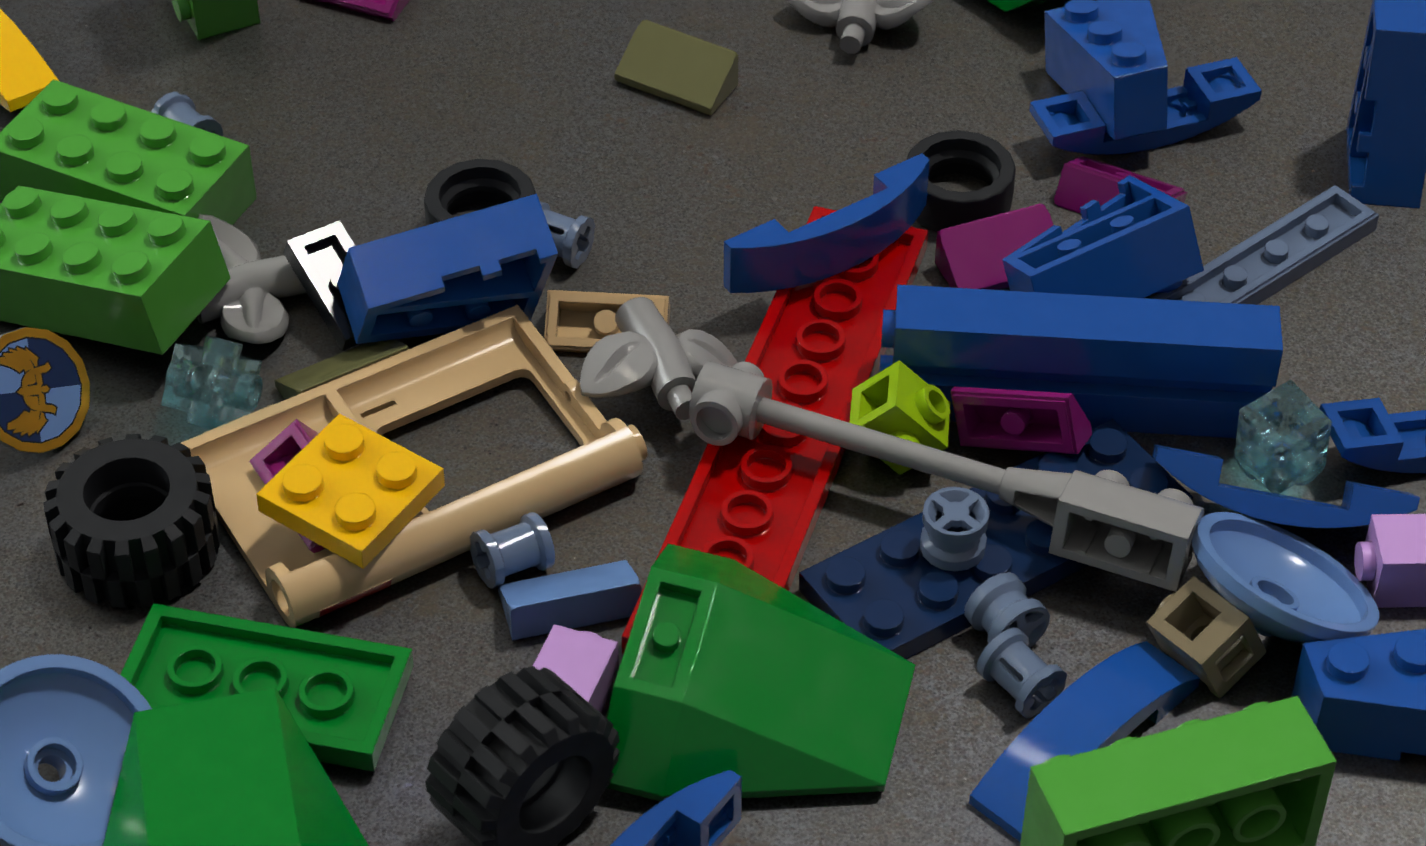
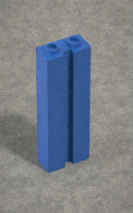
[880,285,1283,440]

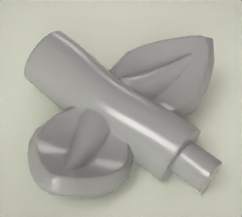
[786,0,934,54]
[197,214,307,344]
[580,297,738,420]

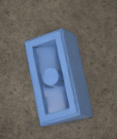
[498,560,642,641]

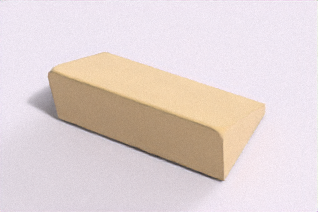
[544,290,671,353]

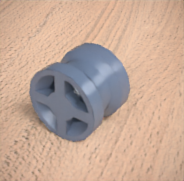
[920,487,990,572]
[964,572,1050,648]

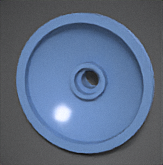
[1192,512,1379,644]
[0,654,152,846]

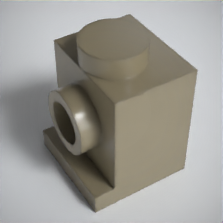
[1146,576,1267,699]

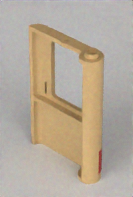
[181,305,648,628]

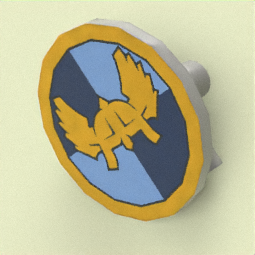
[0,327,90,453]

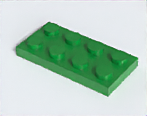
[120,603,414,772]

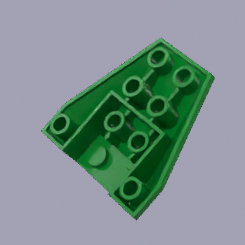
[607,544,916,802]
[103,687,369,846]

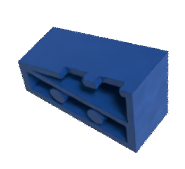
[1045,0,1168,140]
[1346,0,1426,209]
[1002,175,1204,298]
[337,194,558,344]
[1291,629,1426,761]

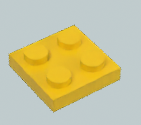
[256,413,445,569]

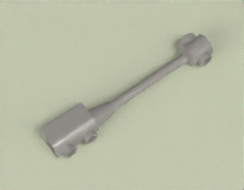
[689,361,1205,592]

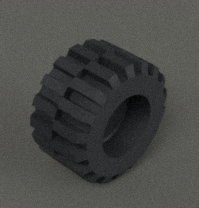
[44,434,220,609]
[426,666,620,846]

